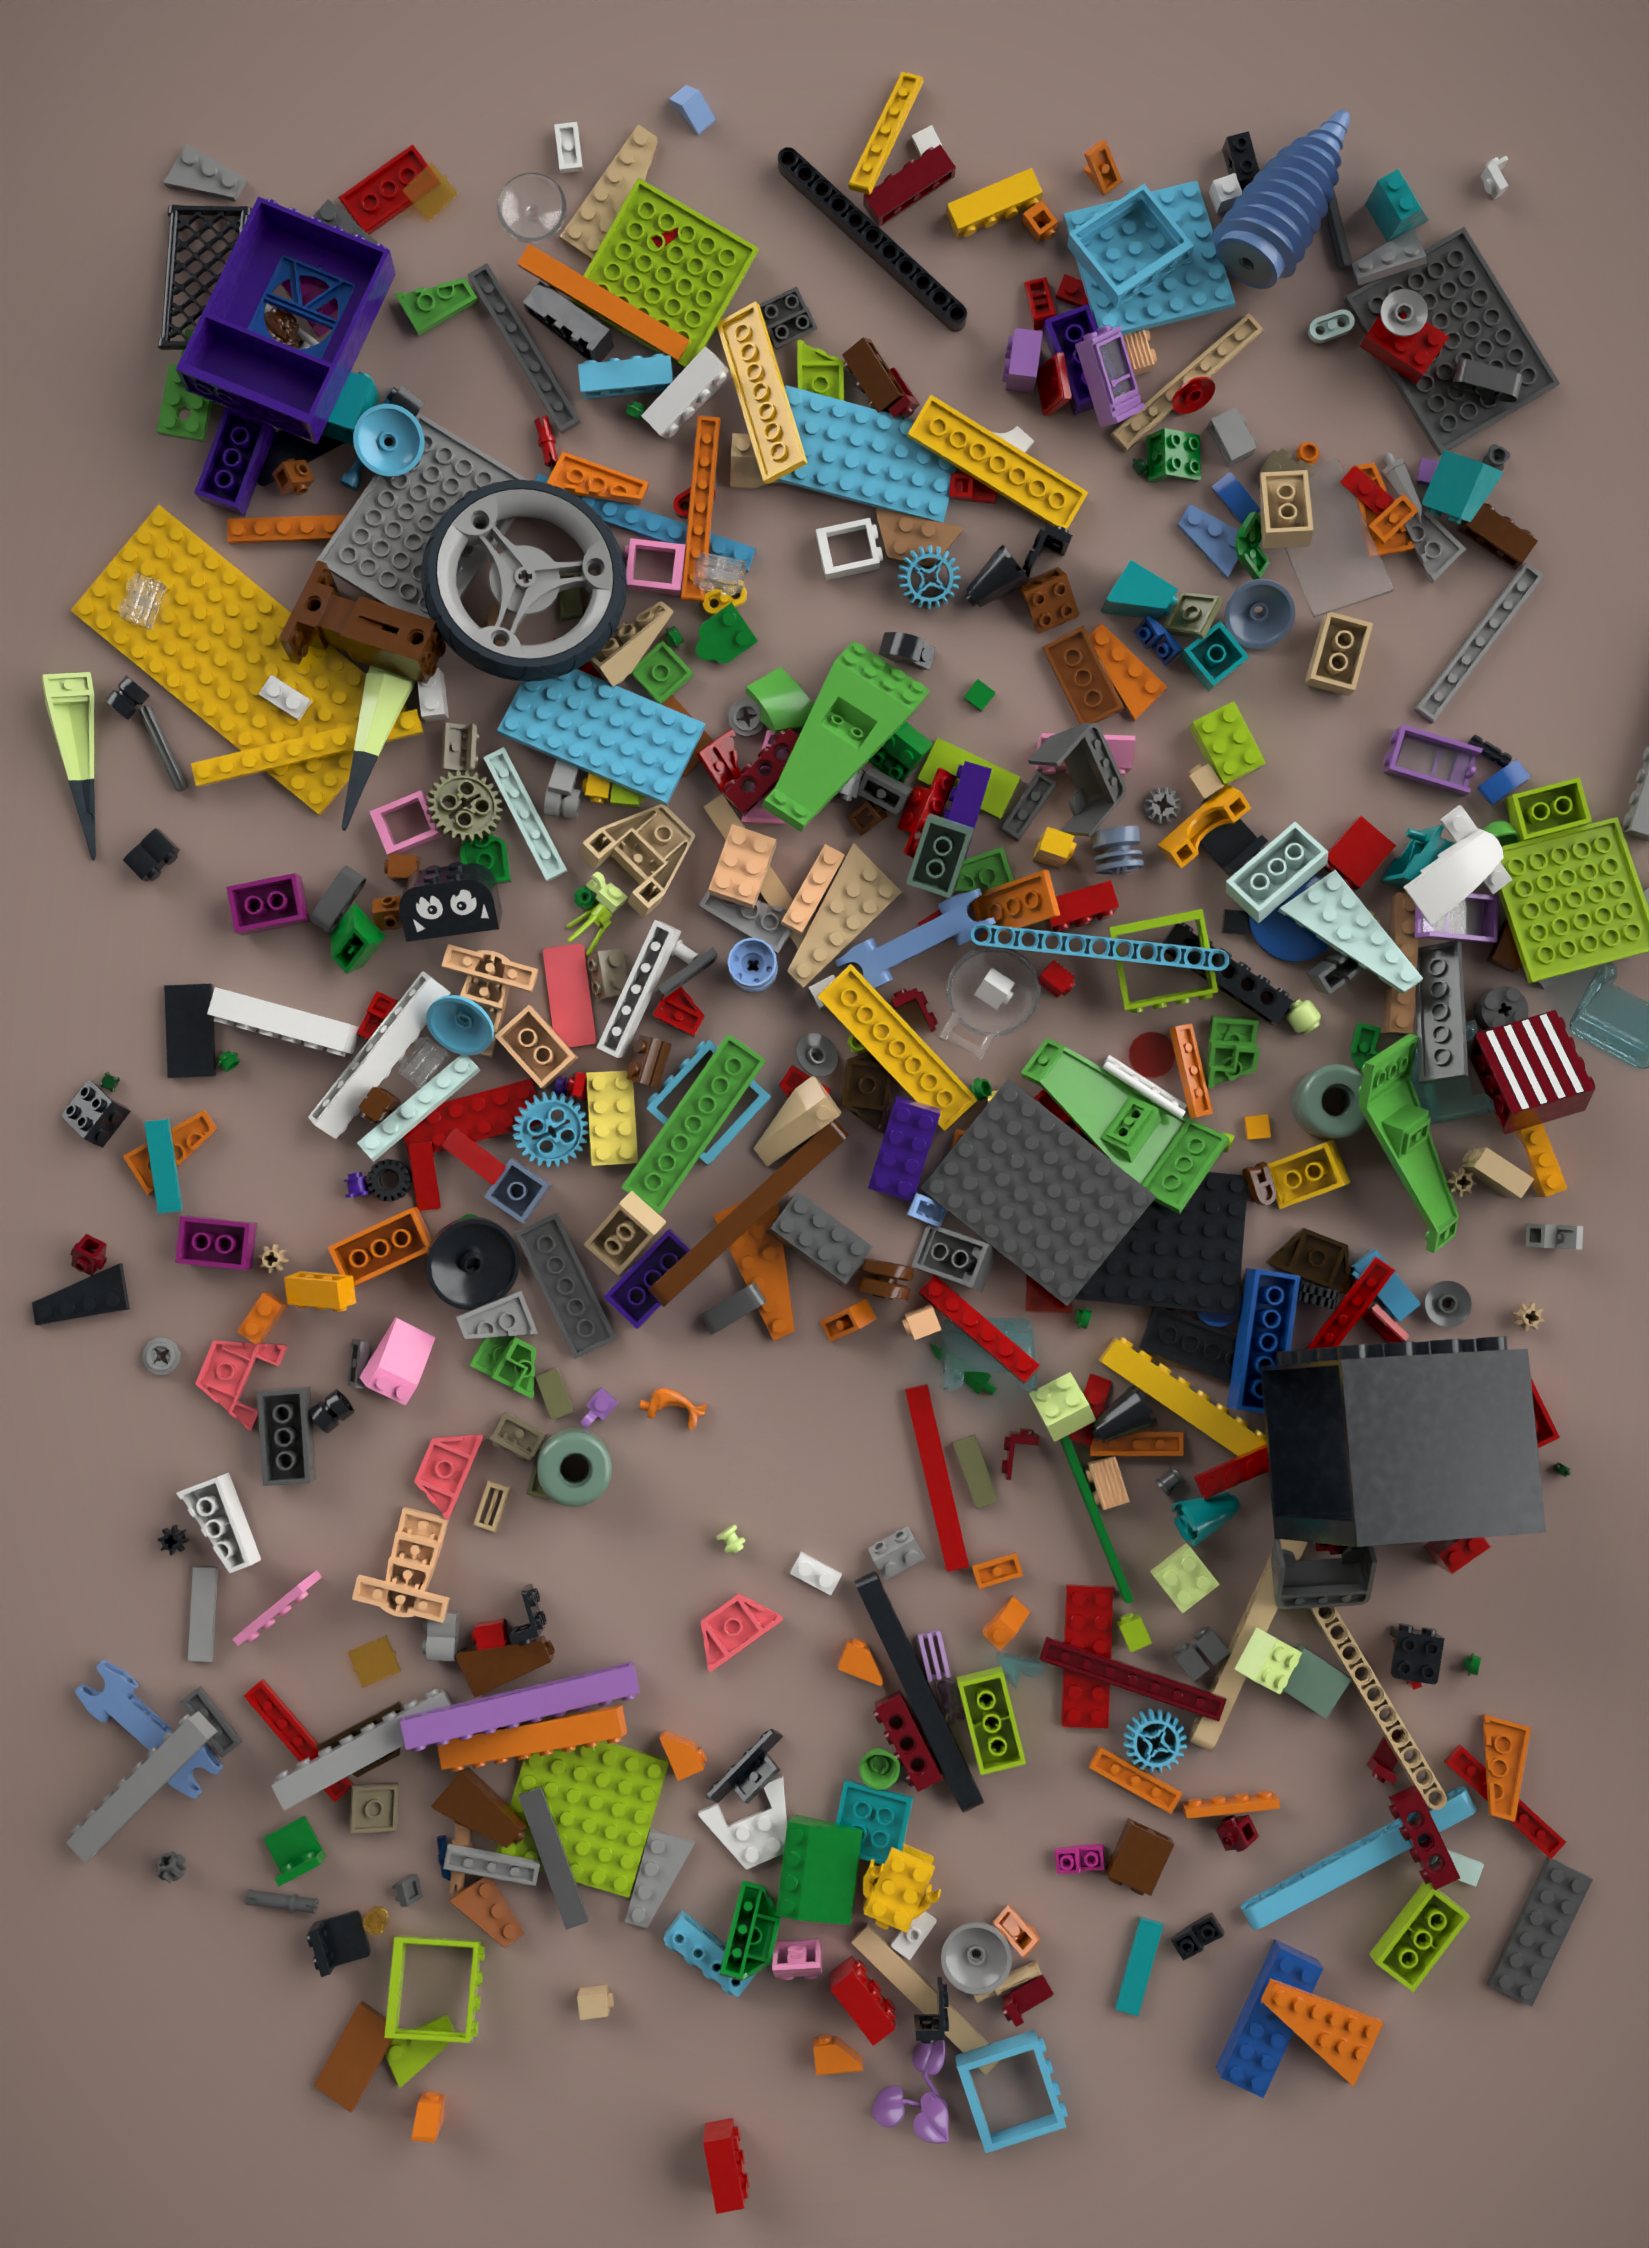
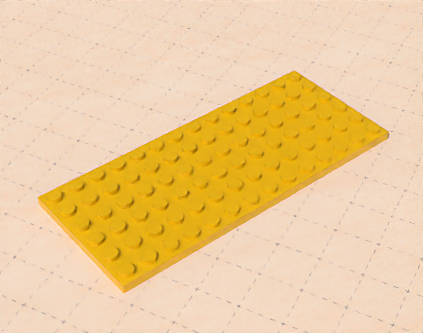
[70,504,408,815]

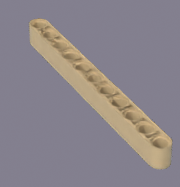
[1188,1539,1308,1752]
[1308,1607,1447,1810]

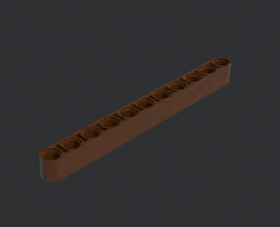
[648,1119,849,1307]

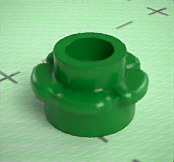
[625,401,645,420]
[664,625,684,648]
[574,886,597,909]
[218,1051,240,1072]
[970,1078,991,1101]
[1074,1307,1092,1329]
[1463,1653,1481,1676]

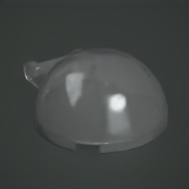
[939,947,1041,1061]

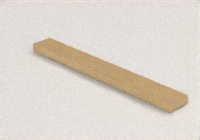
[1110,313,1264,453]
[703,794,810,949]
[851,1923,1000,2075]

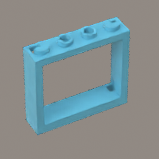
[1067,184,1194,308]
[646,1040,772,1165]
[955,2030,1068,2153]

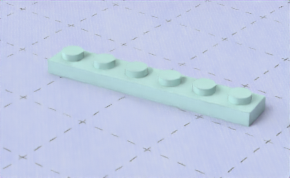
[483,747,568,882]
[357,1055,481,1162]

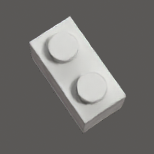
[417,668,449,722]

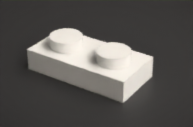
[554,122,583,173]
[259,675,312,721]
[790,1552,842,1595]

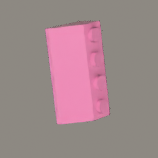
[1037,733,1136,776]

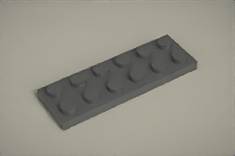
[1415,940,1468,1084]
[515,1213,618,1359]
[1487,1856,1593,2007]

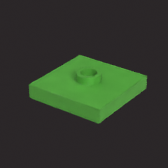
[630,640,694,704]

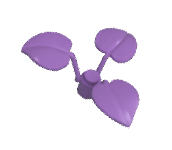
[872,2040,949,2144]

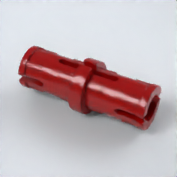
[534,416,558,467]

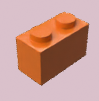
[237,1291,289,1345]

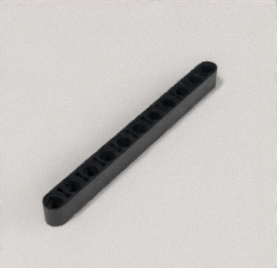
[778,147,967,332]
[854,1571,984,1813]

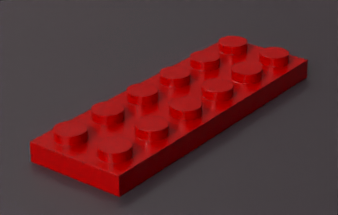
[403,1078,541,1160]
[1061,1584,1114,1729]

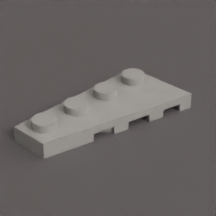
[699,889,793,954]
[625,1828,695,1928]

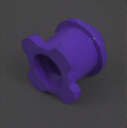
[344,1172,371,1198]

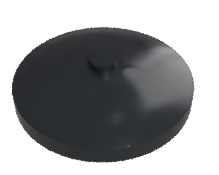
[425,1217,520,1310]

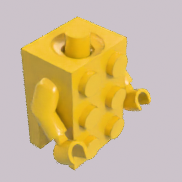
[863,1843,941,1933]

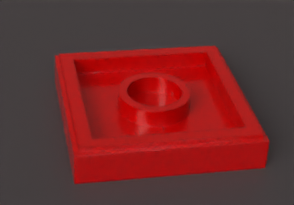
[1037,353,1072,416]

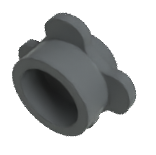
[1483,444,1510,471]

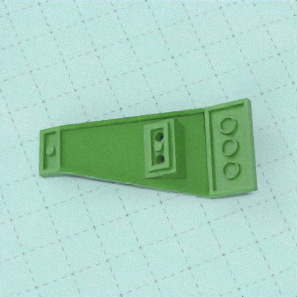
[761,641,930,832]
[1358,1033,1459,1253]
[1021,1038,1229,1214]

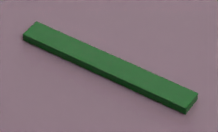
[1059,1435,1134,1604]

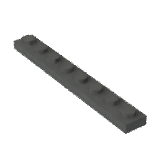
[467,263,581,435]

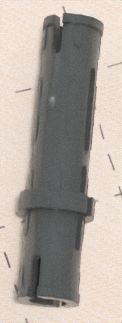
[245,1889,319,1914]

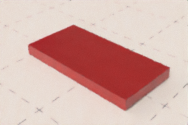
[338,144,440,235]

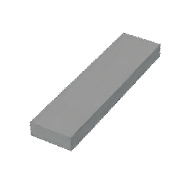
[188,1566,218,1662]
[443,1844,541,1886]

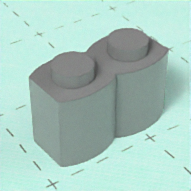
[422,1611,460,1661]

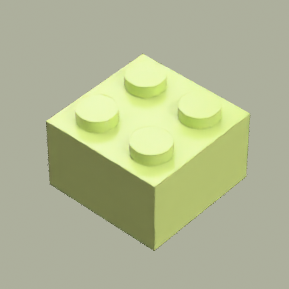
[1029,1372,1096,1442]
[1150,1543,1220,1613]
[1235,1627,1302,1694]

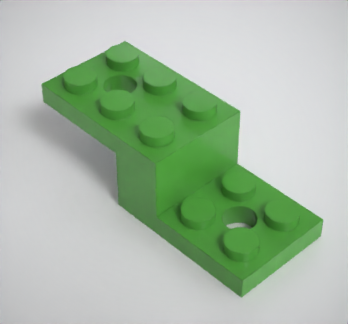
[156,329,221,443]

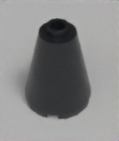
[965,545,1030,607]
[1089,1385,1158,1443]

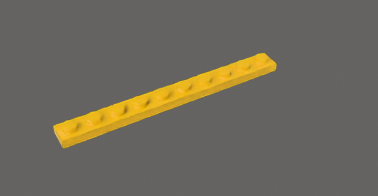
[191,709,424,787]

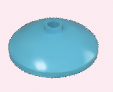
[353,404,424,477]
[426,995,494,1055]

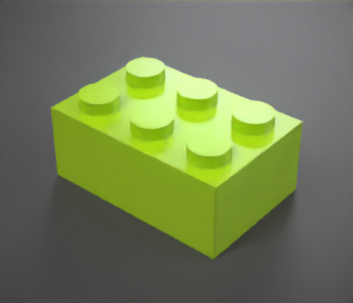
[1188,701,1266,786]
[1504,777,1592,842]

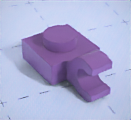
[580,1387,619,1429]

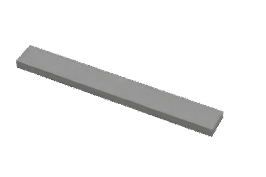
[1414,562,1544,723]

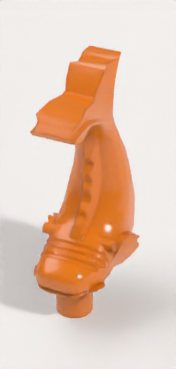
[638,1387,707,1430]

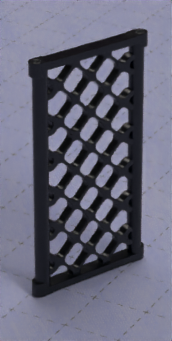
[158,205,252,350]

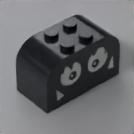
[399,862,502,942]

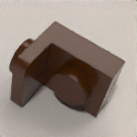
[847,800,888,836]

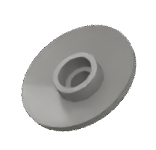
[1380,289,1428,337]

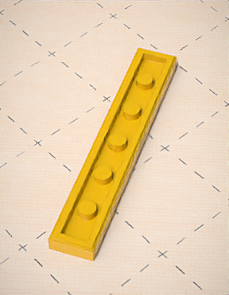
[848,72,924,195]

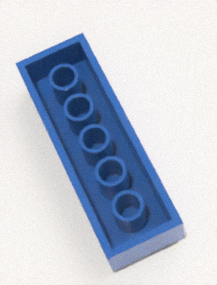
[1227,1268,1300,1413]
[1216,1939,1323,2098]

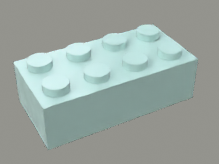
[1226,822,1328,923]

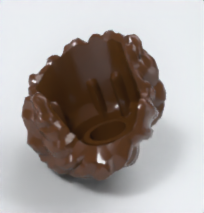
[264,308,300,349]

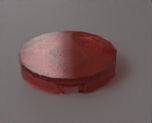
[1128,1032,1175,1078]

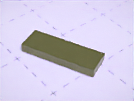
[953,1435,998,1509]

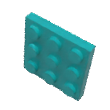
[836,1779,914,1864]

